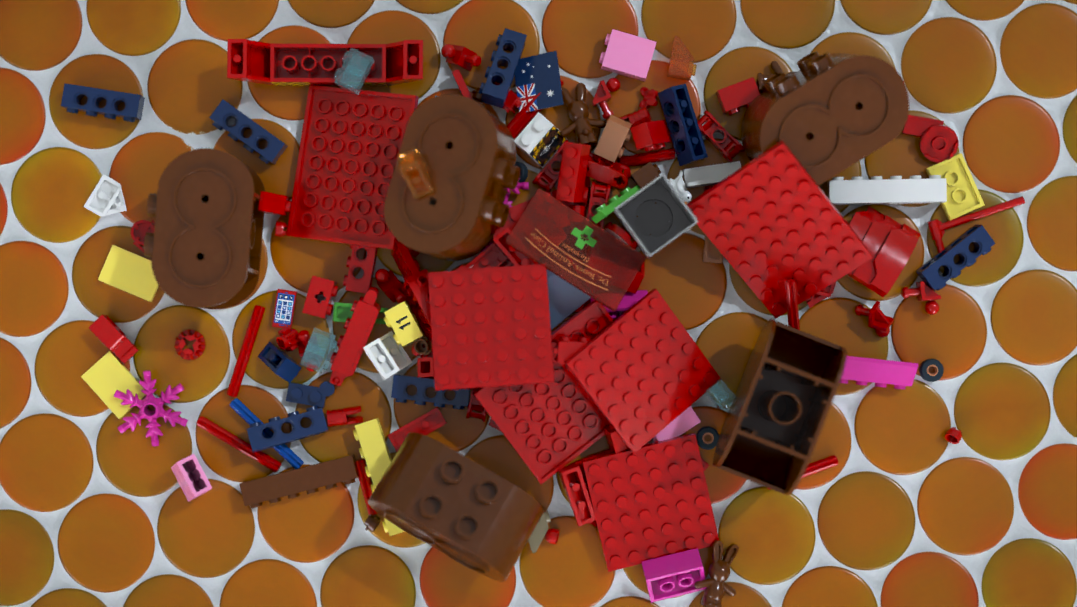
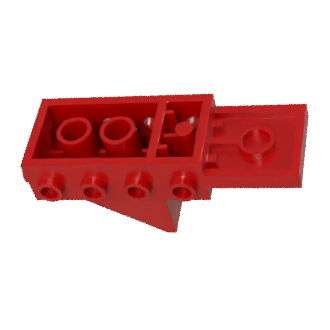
[391,240,433,350]

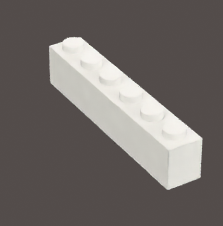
[827,175,947,205]

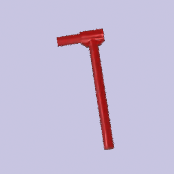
[927,196,1025,253]

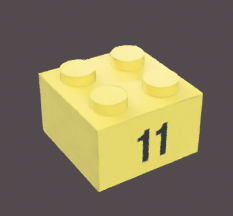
[383,301,425,347]

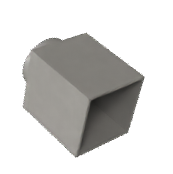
[614,174,698,259]

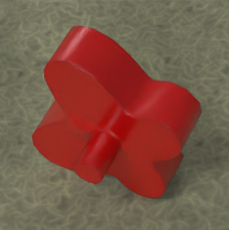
[639,87,658,109]

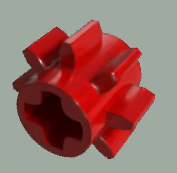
[276,327,300,352]

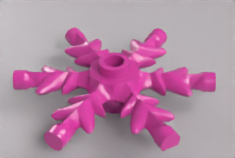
[114,370,188,446]

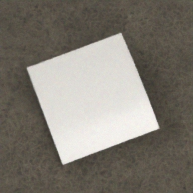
[363,331,413,380]

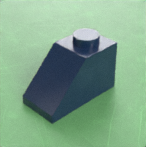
[258,341,302,383]

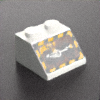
[514,112,568,168]

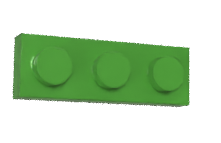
[592,185,641,224]

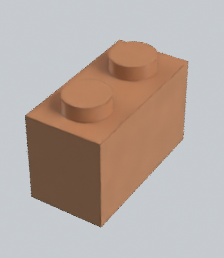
[594,115,632,163]

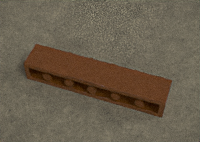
[239,454,359,508]

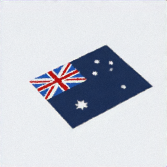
[515,51,564,113]

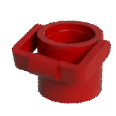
[130,220,155,252]

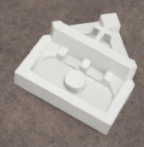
[83,174,127,217]

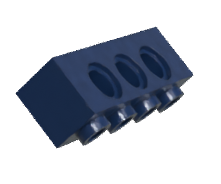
[479,28,527,109]
[61,83,145,122]
[658,84,708,166]
[209,99,288,165]
[916,224,995,291]
[391,374,471,410]
[247,406,328,453]

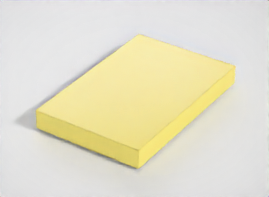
[925,153,985,221]
[98,245,159,302]
[81,351,146,419]

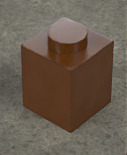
[630,162,661,189]

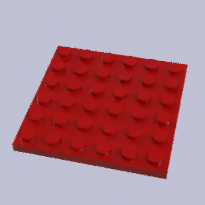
[428,263,555,391]
[565,289,721,453]
[582,433,719,572]

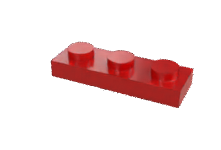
[387,407,447,452]

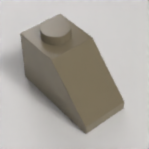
[528,511,551,553]

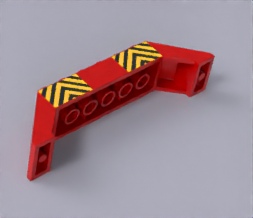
[227,39,423,86]

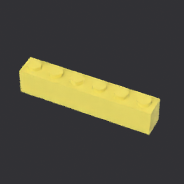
[353,418,404,536]

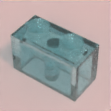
[334,47,375,95]
[300,327,338,373]
[705,379,736,409]

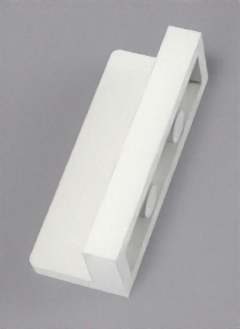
[683,161,741,189]

